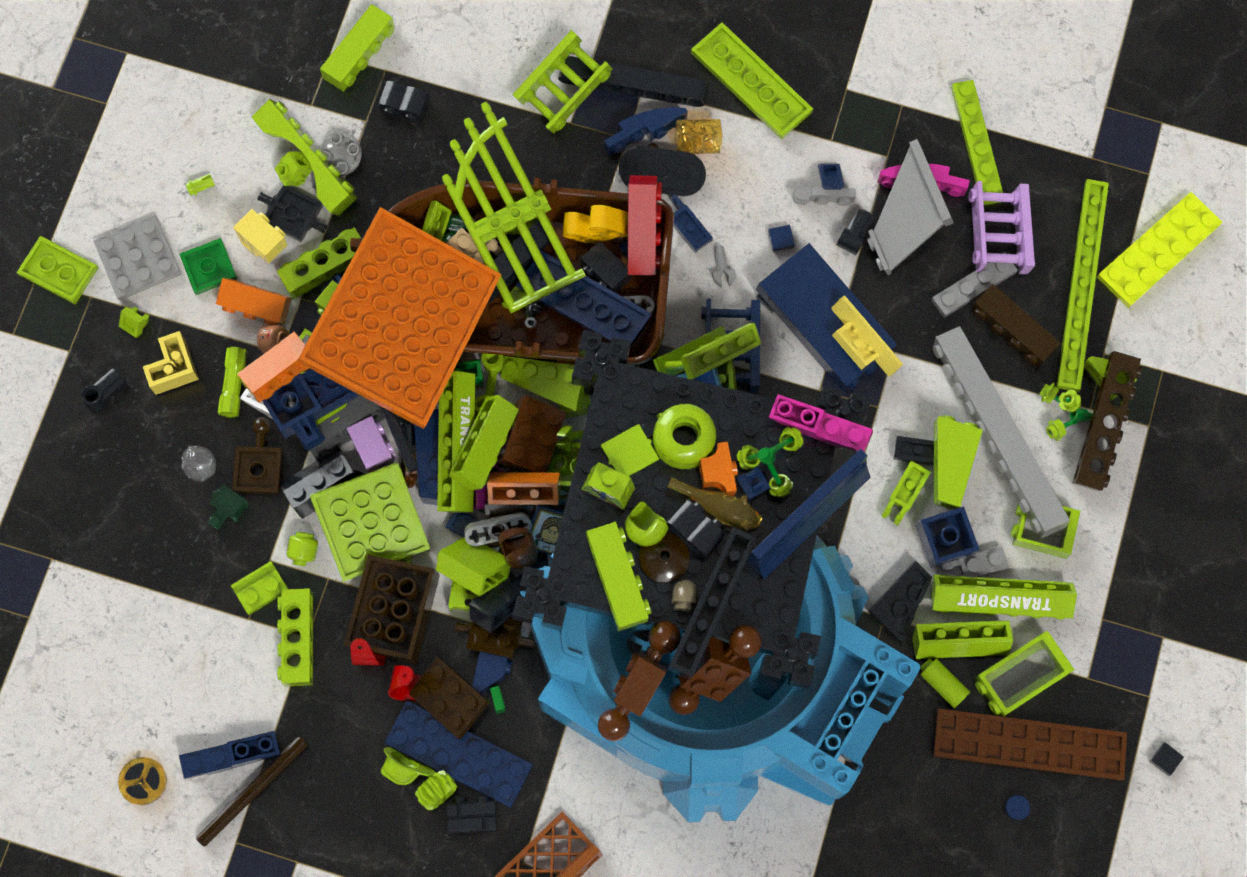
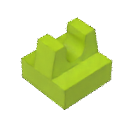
[119,307,149,338]

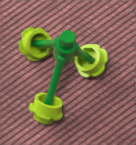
[1039,383,1092,441]
[737,427,804,497]

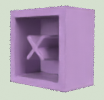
[347,416,397,473]

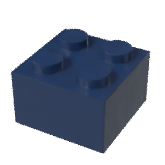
[915,506,980,568]

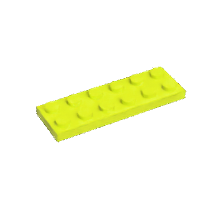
[1097,192,1223,308]

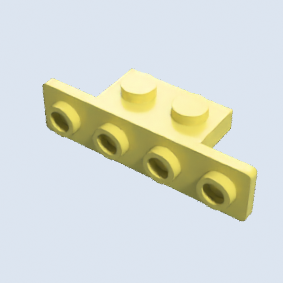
[831,296,903,377]

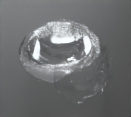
[181,445,216,481]

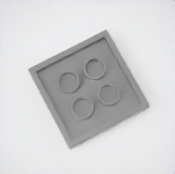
[94,215,181,301]

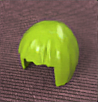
[625,501,668,546]

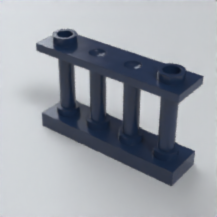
[701,299,760,393]

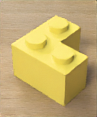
[233,209,287,264]
[143,331,199,395]

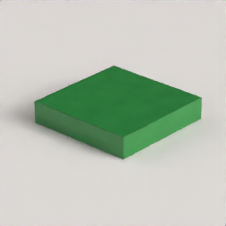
[179,238,237,295]

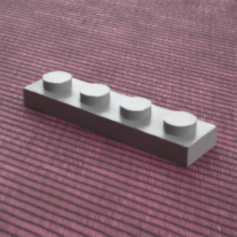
[931,253,1018,318]

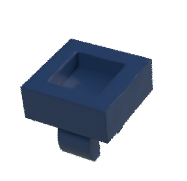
[736,466,770,501]

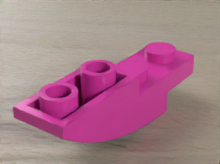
[877,164,970,197]
[769,394,873,452]

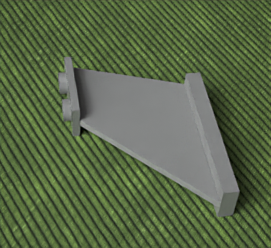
[867,139,954,275]

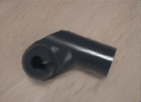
[525,301,542,328]
[397,416,416,446]

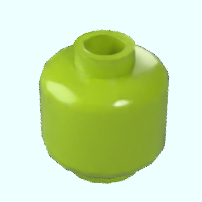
[286,531,319,566]

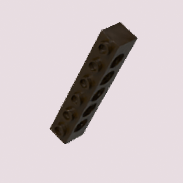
[1072,351,1143,491]

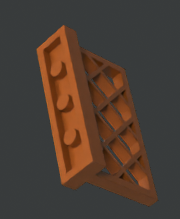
[495,812,603,877]

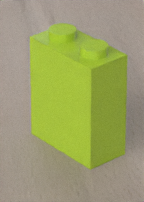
[436,537,510,596]

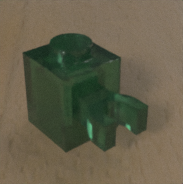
[207,484,249,530]

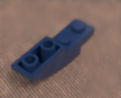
[604,107,688,156]
[179,731,280,780]

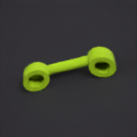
[475,353,504,415]

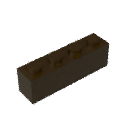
[971,284,1061,368]

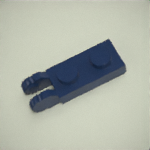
[670,194,713,253]

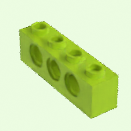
[277,227,361,300]
[277,589,313,686]

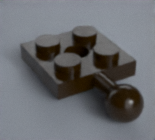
[232,417,283,494]

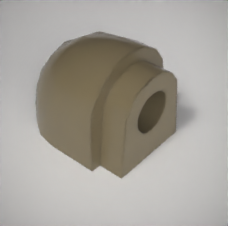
[671,580,698,613]

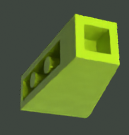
[934,415,983,510]

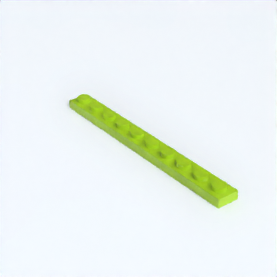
[1056,179,1109,392]

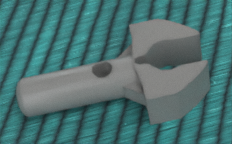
[712,246,736,287]

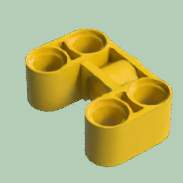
[562,205,628,244]

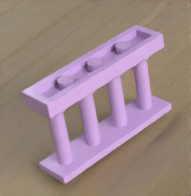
[968,181,1035,274]

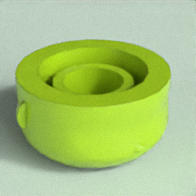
[653,404,716,469]

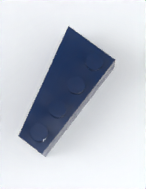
[414,409,439,505]

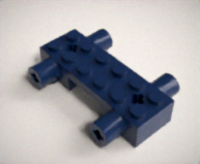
[263,369,360,450]

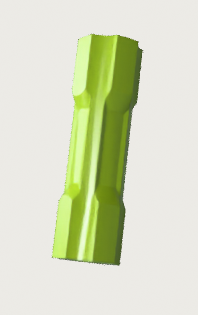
[218,347,247,418]

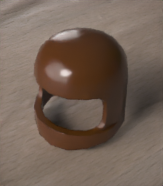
[498,528,538,569]

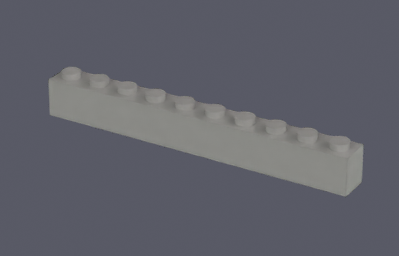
[933,326,1070,539]

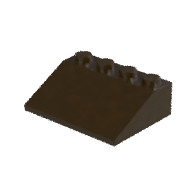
[344,555,440,665]

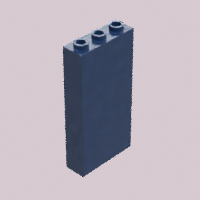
[755,243,897,391]

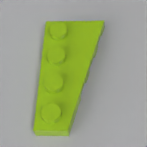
[501,356,585,413]

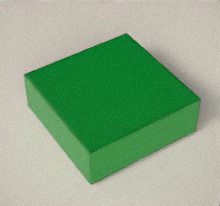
[490,686,506,714]

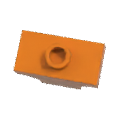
[699,442,738,497]

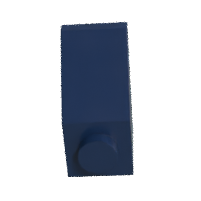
[472,652,513,694]

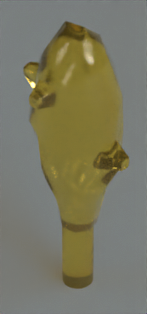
[667,477,762,529]

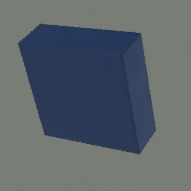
[768,225,795,252]

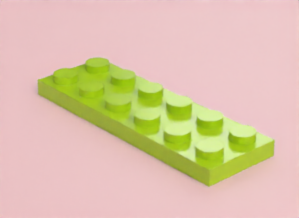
[691,23,813,140]

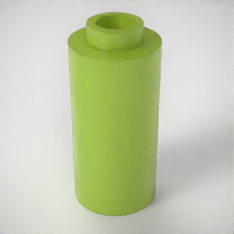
[920,658,970,708]

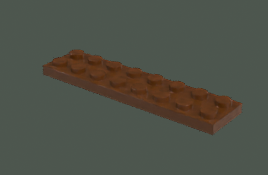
[933,709,1127,781]

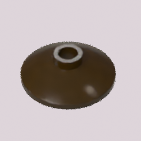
[639,532,690,583]

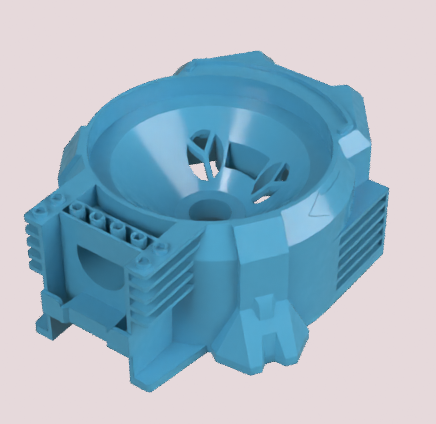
[521,535,920,823]

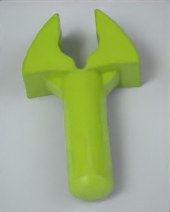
[556,425,583,451]

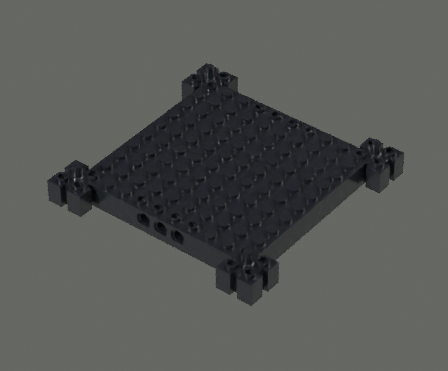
[512,330,871,689]

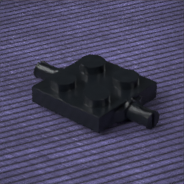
[257,184,327,243]

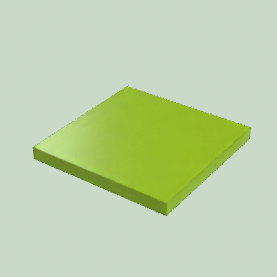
[310,462,431,582]

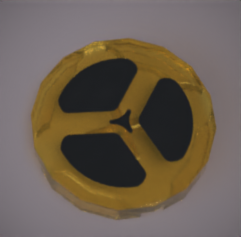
[118,757,167,806]

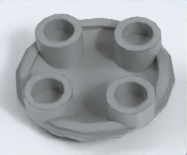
[322,132,362,176]

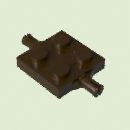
[455,617,535,658]

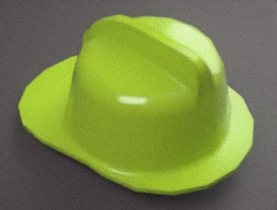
[381,747,436,785]

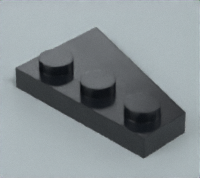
[868,561,932,644]

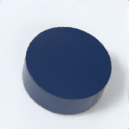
[1005,795,1030,820]

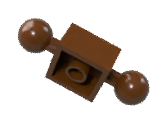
[598,621,681,741]
[668,625,762,715]

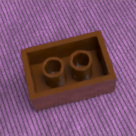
[496,395,567,473]

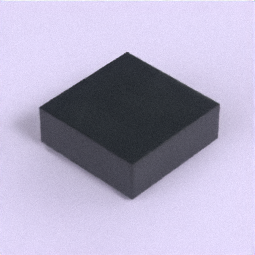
[1149,742,1184,776]

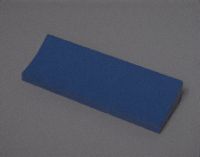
[747,449,871,579]

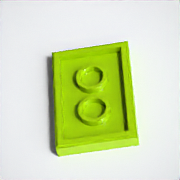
[16,236,99,305]

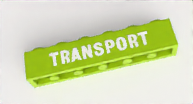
[437,371,475,513]
[930,574,1077,620]

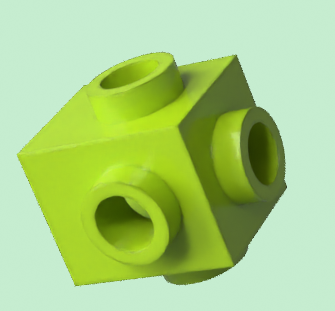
[274,152,313,186]

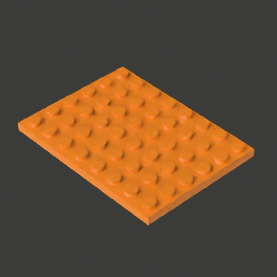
[297,207,501,429]

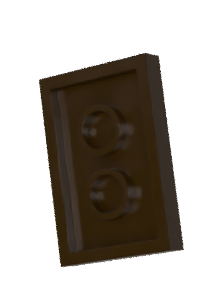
[409,657,490,739]

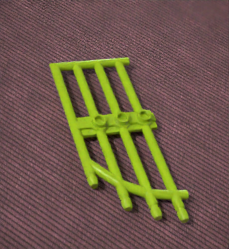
[442,102,586,313]

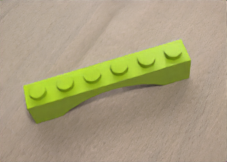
[251,99,357,216]

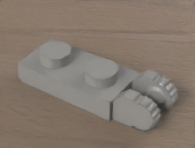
[793,187,856,206]
[941,546,1010,577]

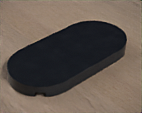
[619,146,706,197]

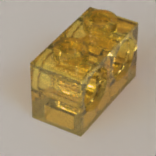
[674,119,723,154]

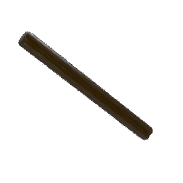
[196,737,307,847]

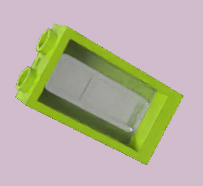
[974,630,1075,717]

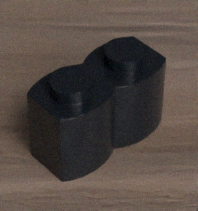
[379,81,430,123]
[667,500,726,559]

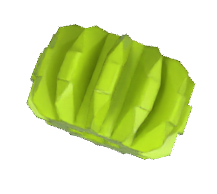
[415,770,457,811]

